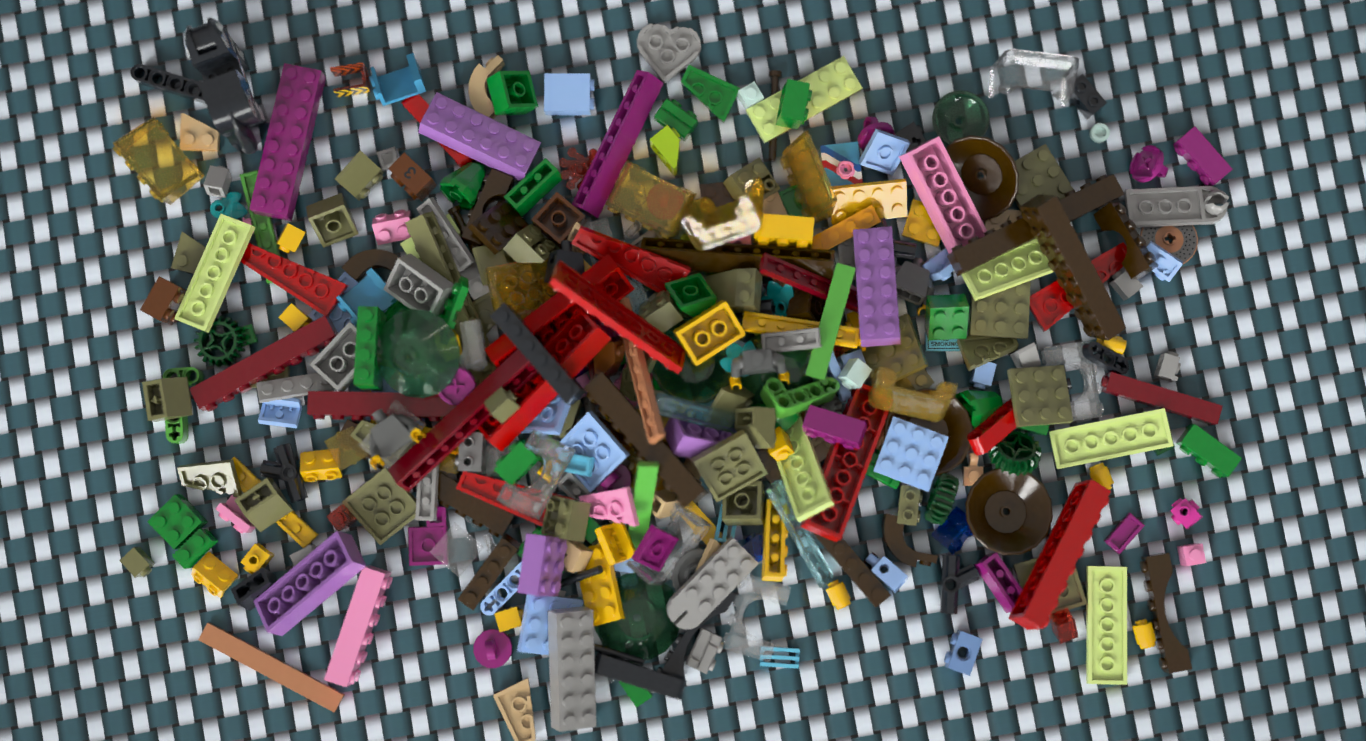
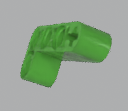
[163,367,205,444]
[760,377,840,419]

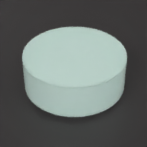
[1089,123,1110,143]

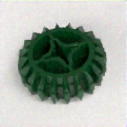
[194,315,247,367]
[988,430,1041,477]
[925,473,959,525]

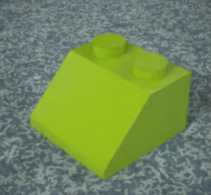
[650,125,680,176]

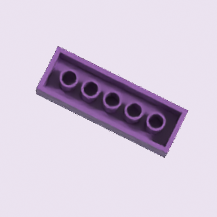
[418,92,541,181]
[853,226,901,347]
[254,531,366,636]

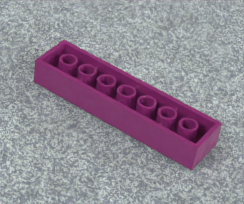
[249,63,326,222]

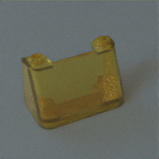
[680,176,764,251]
[868,366,957,422]

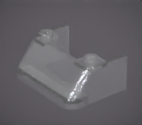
[989,49,1079,107]
[626,503,711,585]

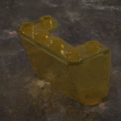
[112,117,205,205]
[605,161,697,239]

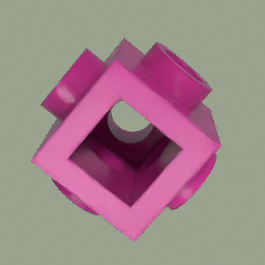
[1170,498,1203,529]

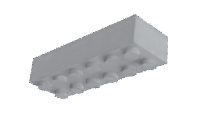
[548,606,596,732]

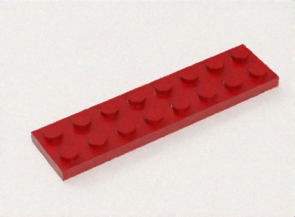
[549,260,686,374]

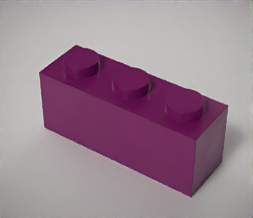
[1173,126,1233,186]
[802,405,867,450]
[973,552,1022,613]

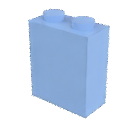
[544,73,595,115]

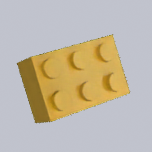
[754,213,814,249]
[673,300,746,366]

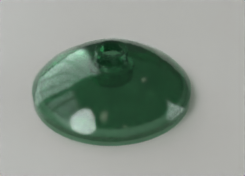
[932,90,990,145]

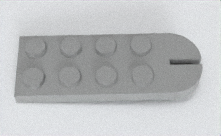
[1124,186,1230,228]
[667,536,759,630]

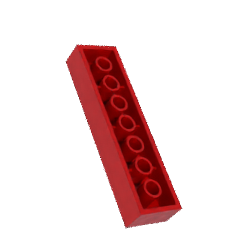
[484,254,635,368]
[478,308,612,452]
[800,383,894,542]
[1008,479,1111,630]

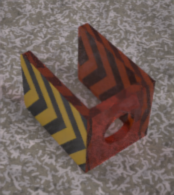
[330,62,371,97]

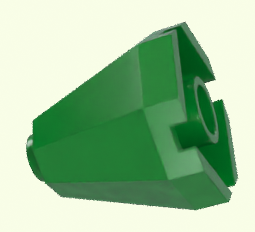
[440,162,486,210]
[954,390,1003,429]

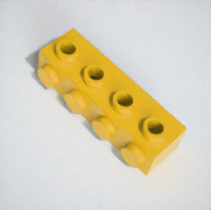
[762,499,789,582]

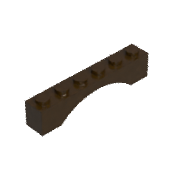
[1140,553,1192,674]

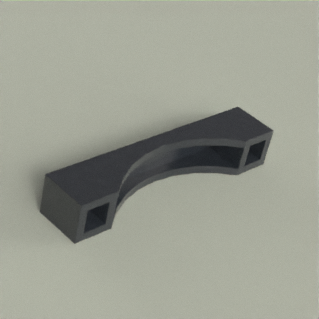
[490,303,587,405]
[656,592,736,679]

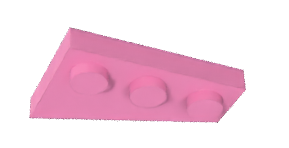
[579,486,639,527]

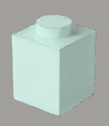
[737,81,764,110]
[837,358,872,390]

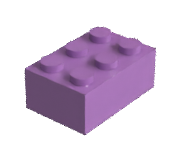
[517,533,567,597]

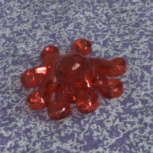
[559,147,597,190]

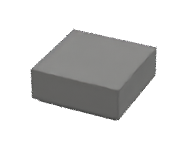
[376,147,398,171]

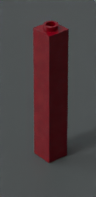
[1100,372,1223,425]

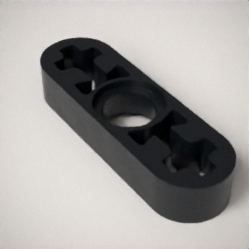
[1082,341,1129,375]

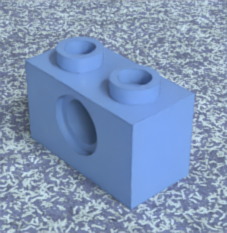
[944,630,983,676]

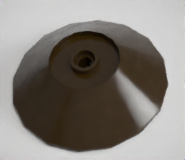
[945,135,1019,221]
[884,388,973,476]
[965,468,1053,555]

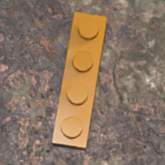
[808,205,881,250]

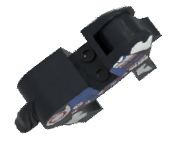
[184,18,269,155]

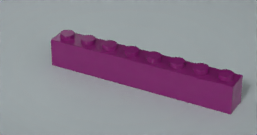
[572,70,663,218]

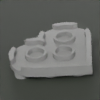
[637,24,701,84]

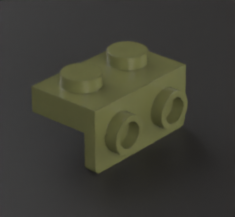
[897,485,923,526]

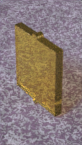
[324,425,369,471]

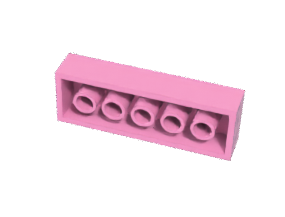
[899,136,987,254]
[324,565,393,687]

